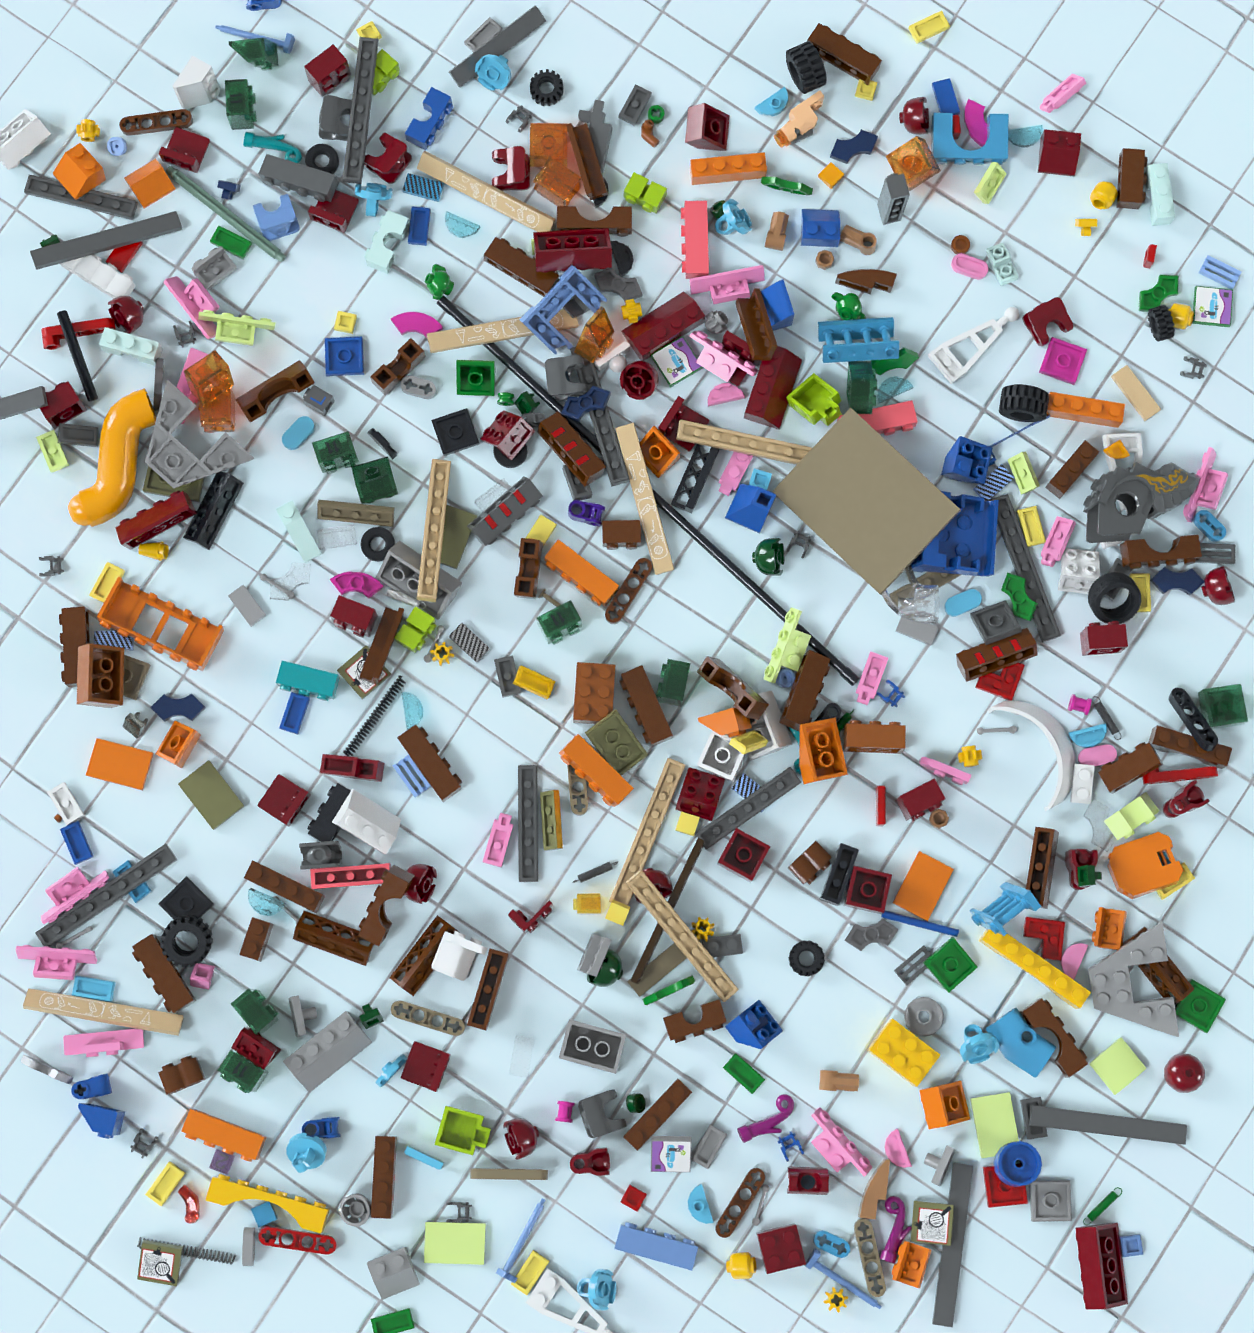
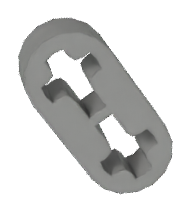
[400,376,436,399]
[242,1227,255,1266]

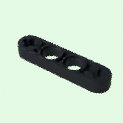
[1168,688,1218,751]

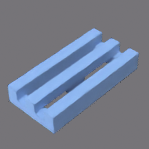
[1199,255,1241,289]
[393,755,431,798]

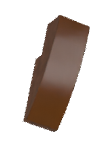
[835,269,897,295]

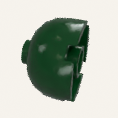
[752,538,785,576]
[587,948,623,987]

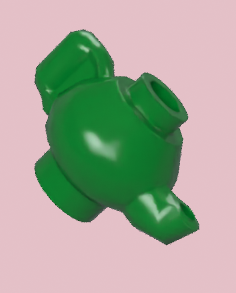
[425,264,454,300]
[831,292,866,320]

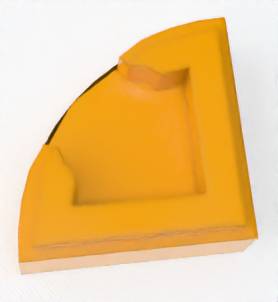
[1103,440,1130,459]

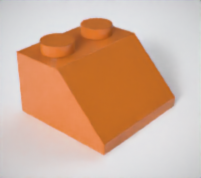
[53,143,106,200]
[698,708,752,738]
[919,1080,970,1129]

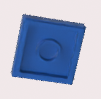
[324,336,364,377]

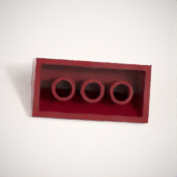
[533,228,612,273]
[621,291,705,361]
[744,346,802,430]
[115,490,197,550]
[1075,1223,1128,1310]

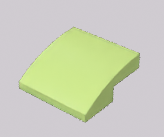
[1089,1037,1147,1095]

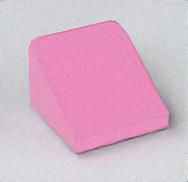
[190,963,215,990]

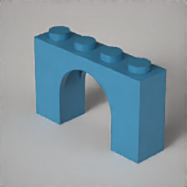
[931,113,1009,165]

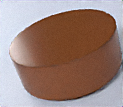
[951,235,970,254]

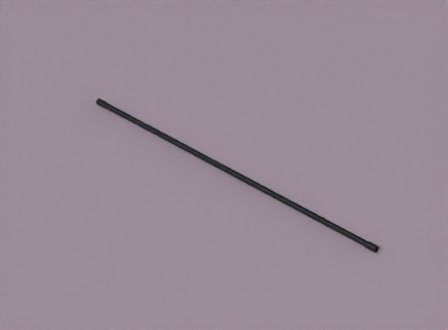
[436,295,860,686]

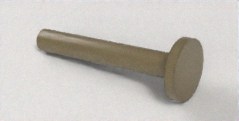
[538,588,571,615]

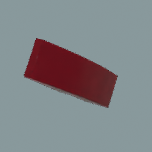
[320,754,385,782]

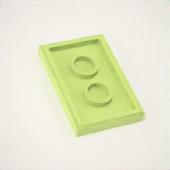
[970,1092,1019,1158]
[424,1222,486,1265]

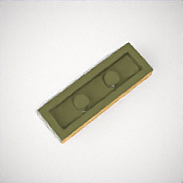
[540,790,563,851]

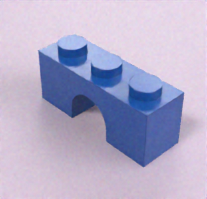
[405,87,453,150]

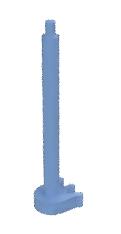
[215,25,295,54]
[496,1198,545,1283]
[804,1248,882,1309]

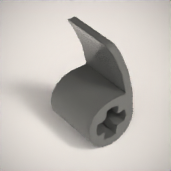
[563,295,590,318]

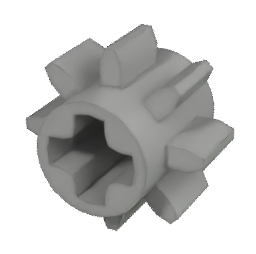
[705,310,728,334]

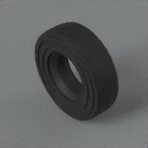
[305,144,339,174]
[493,444,528,468]
[360,527,395,562]

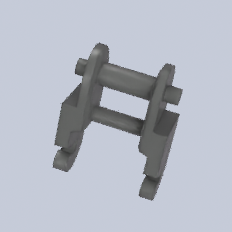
[505,105,532,133]
[173,320,196,348]
[1180,356,1207,379]
[521,413,545,428]
[786,530,811,559]
[39,556,64,577]
[130,1128,158,1159]
[446,1202,472,1222]

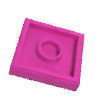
[1039,337,1087,385]

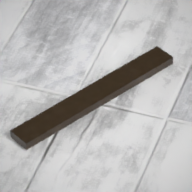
[630,838,705,984]

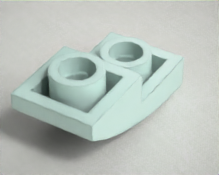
[986,243,1018,286]

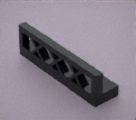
[671,444,720,514]
[183,472,244,550]

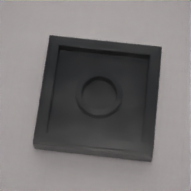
[431,408,479,456]
[158,876,214,932]

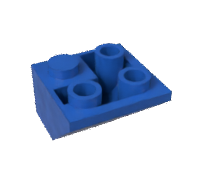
[941,436,993,484]
[725,484,776,534]
[725,1000,783,1049]

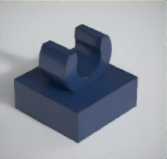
[217,180,241,200]

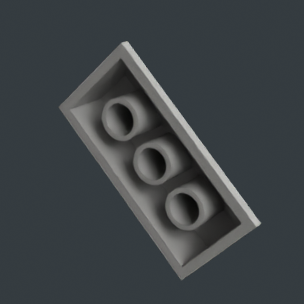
[375,540,462,620]
[283,1011,372,1093]

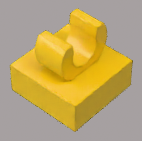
[1075,219,1097,236]

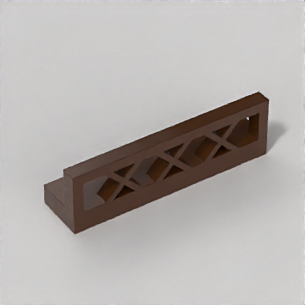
[566,123,608,200]
[735,288,777,361]
[359,607,404,685]
[293,911,375,966]
[390,915,460,996]
[1122,927,1194,1005]

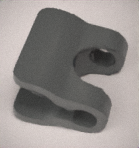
[319,95,352,141]
[545,355,587,401]
[299,841,342,870]
[578,1089,627,1138]

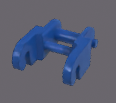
[876,679,905,707]
[778,1131,804,1162]

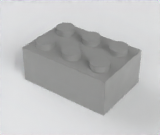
[559,1019,627,1074]

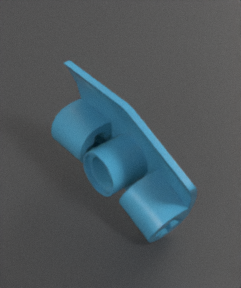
[986,1008,1056,1078]

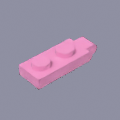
[1040,74,1086,113]
[718,452,753,496]
[1041,516,1076,567]
[855,651,888,705]
[919,757,971,785]
[483,813,514,868]

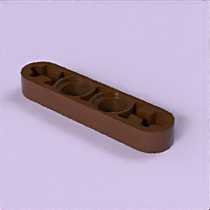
[119,109,193,136]
[605,558,652,624]
[715,1168,765,1238]

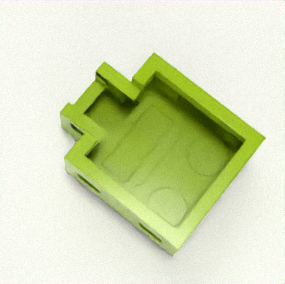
[786,373,842,426]
[434,1106,491,1156]

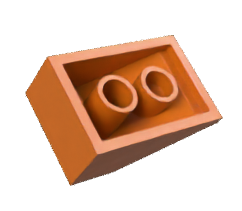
[799,718,848,784]

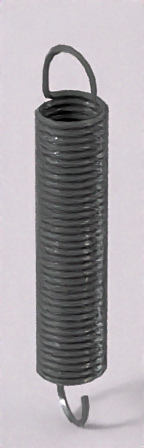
[1092,696,1121,740]
[572,862,618,883]

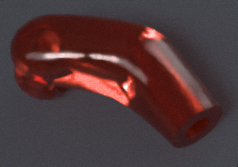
[178,1185,200,1224]

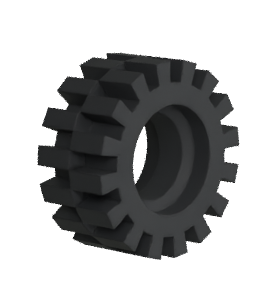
[530,69,563,106]
[1148,305,1175,342]
[788,940,825,976]

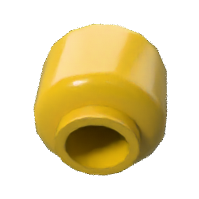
[1090,181,1118,210]
[1169,303,1194,330]
[726,1252,757,1280]

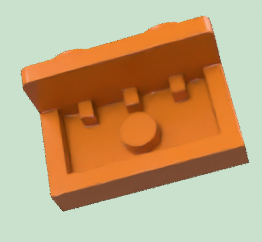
[1092,907,1127,950]
[892,1241,932,1289]

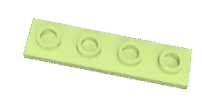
[198,310,275,346]
[764,608,811,684]

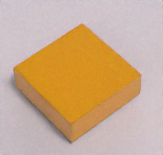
[818,162,844,189]

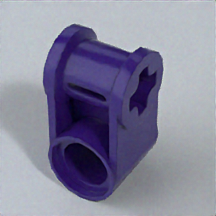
[568,500,605,527]

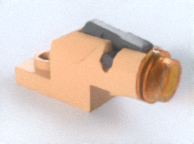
[774,90,824,148]

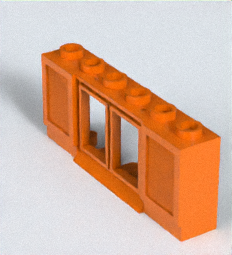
[97,576,224,671]

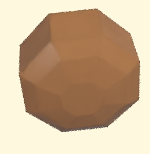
[815,250,834,270]
[929,809,949,829]

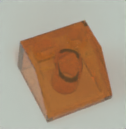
[574,306,615,363]

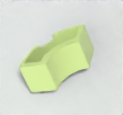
[1104,792,1159,840]

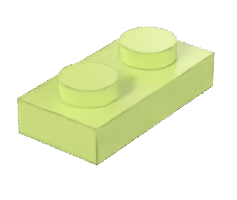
[974,162,1007,204]
[36,430,69,473]
[1008,452,1040,494]

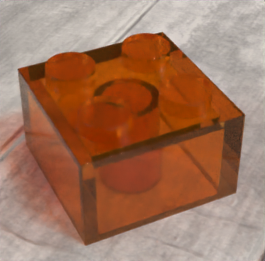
[530,123,568,167]
[886,136,941,191]
[184,350,234,406]

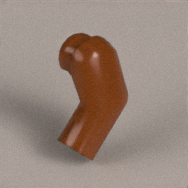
[641,120,660,148]

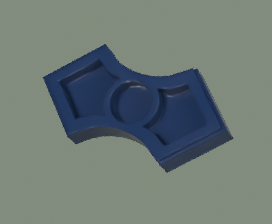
[830,129,878,164]
[561,386,611,421]
[1150,567,1204,595]
[150,693,206,722]

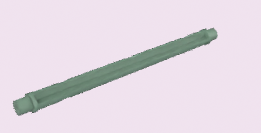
[166,166,286,262]

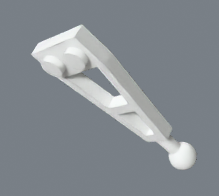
[928,307,1020,384]
[1102,433,1143,535]
[525,1268,614,1333]

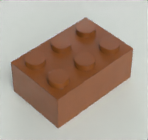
[76,643,124,708]
[573,662,616,724]
[843,720,906,754]

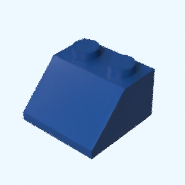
[801,209,840,247]
[761,279,795,331]
[78,1103,125,1139]

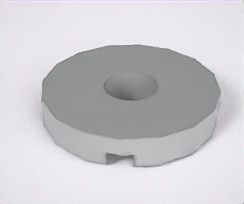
[904,997,944,1036]

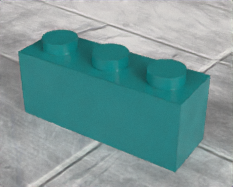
[276,661,340,701]

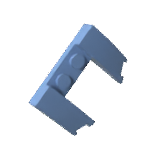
[519,265,607,354]

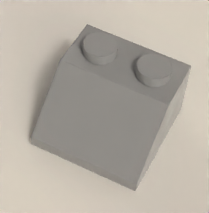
[367,1247,420,1300]

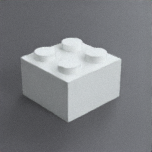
[697,730,746,783]

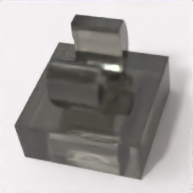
[122,712,148,739]

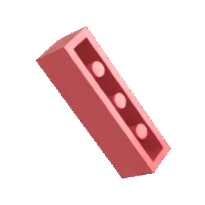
[681,201,709,279]
[837,400,918,436]
[310,863,391,889]

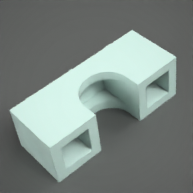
[1144,163,1175,226]
[364,210,410,274]
[99,327,163,366]

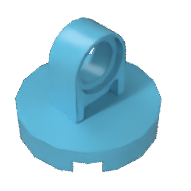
[475,54,511,91]
[355,183,393,217]
[715,199,752,235]
[959,1024,999,1064]
[286,1133,327,1173]
[577,1269,616,1311]

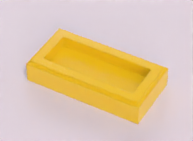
[513,665,556,699]

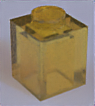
[573,893,601,915]

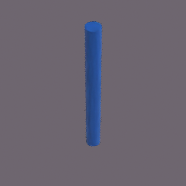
[881,910,959,937]

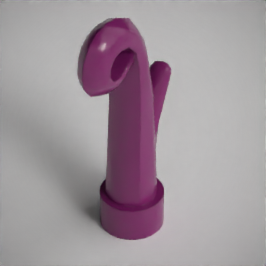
[737,1094,794,1143]
[880,1196,912,1264]

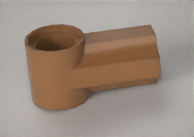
[765,211,789,251]
[840,224,877,255]
[819,1070,859,1092]

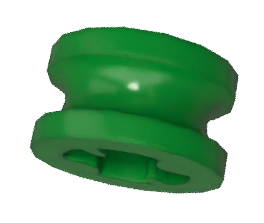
[648,105,665,124]
[497,392,514,406]

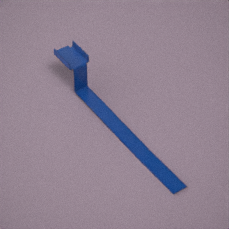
[989,415,1050,466]

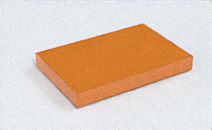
[86,738,154,791]
[892,851,954,921]

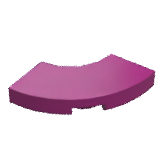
[964,99,987,147]
[391,312,443,338]
[330,571,384,599]

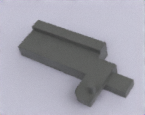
[578,100,613,173]

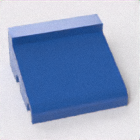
[908,491,999,577]

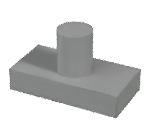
[288,995,317,1037]
[924,1145,956,1186]

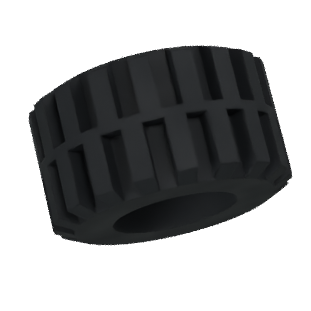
[786,41,827,94]
[999,384,1050,422]
[160,914,213,968]

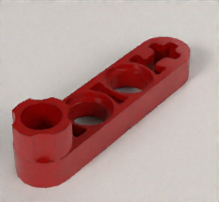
[41,318,116,350]
[1142,766,1218,785]
[258,1225,336,1255]

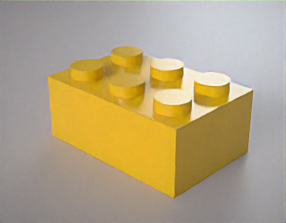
[867,1018,940,1087]

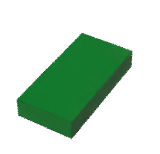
[210,225,252,260]
[723,1053,765,1094]
[370,1308,415,1333]

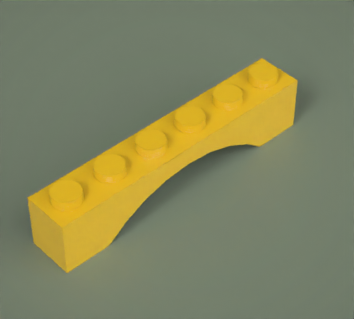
[979,929,1091,1009]
[205,1174,330,1234]

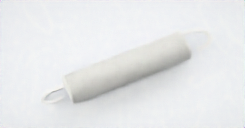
[381,587,426,609]

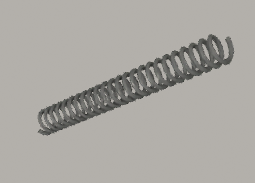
[137,1237,236,1265]

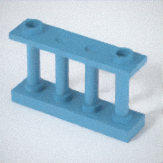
[818,317,899,363]
[969,882,1042,936]

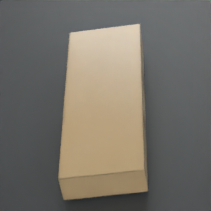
[1111,365,1161,421]

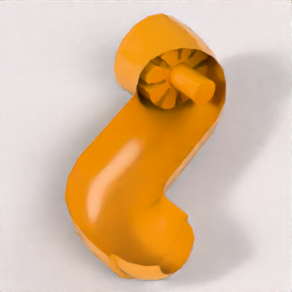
[68,388,156,527]

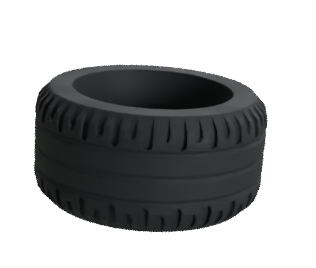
[1088,572,1141,624]

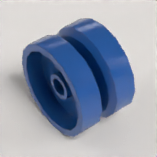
[993,1141,1042,1187]

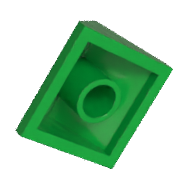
[456,360,496,396]

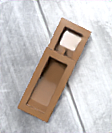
[858,1159,890,1220]

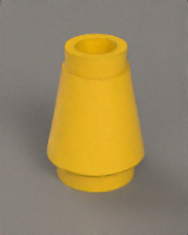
[138,542,169,561]

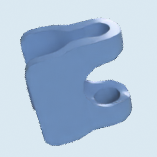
[253,194,300,241]

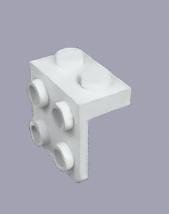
[432,931,488,981]

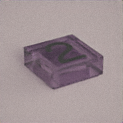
[209,1149,235,1175]

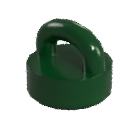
[710,200,726,220]
[626,1093,646,1113]

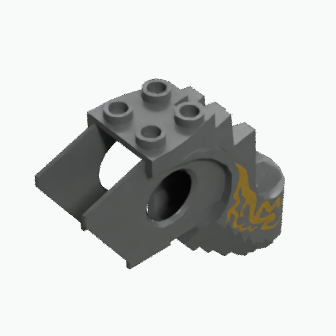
[1083,462,1200,543]

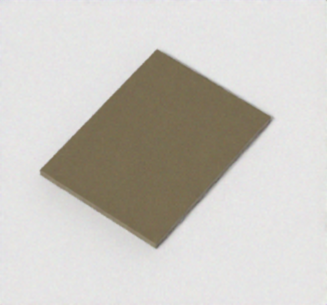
[772,407,961,595]

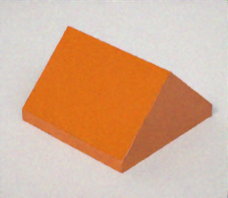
[124,158,176,209]
[640,426,680,478]
[155,721,201,769]

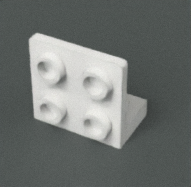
[1058,548,1100,594]

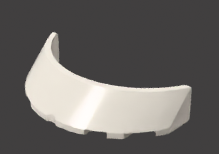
[988,701,1075,811]

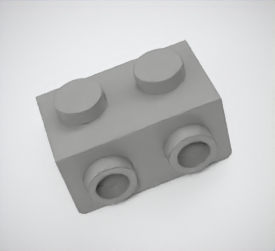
[191,246,237,291]

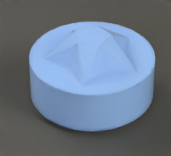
[107,137,127,156]
[776,668,795,688]

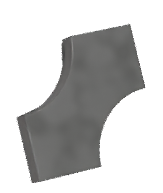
[594,268,643,302]
[153,358,164,410]
[844,918,898,951]
[20,1054,74,1084]

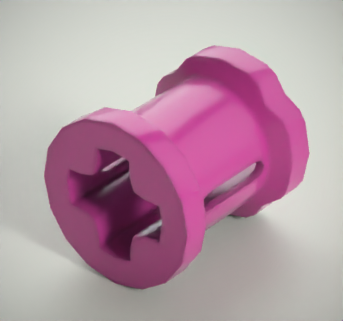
[1068,694,1092,715]
[555,1101,575,1123]

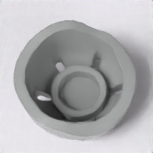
[339,1193,371,1227]

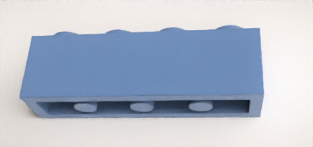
[614,1222,698,1271]

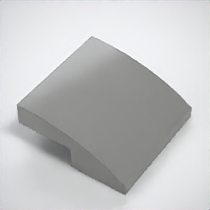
[577,934,612,977]

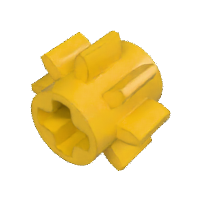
[76,119,100,142]
[621,299,642,324]
[430,642,455,666]
[958,745,983,767]
[691,917,714,942]
[823,1287,848,1313]

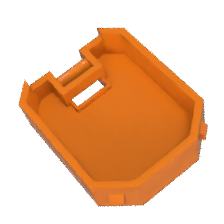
[1107,832,1184,899]

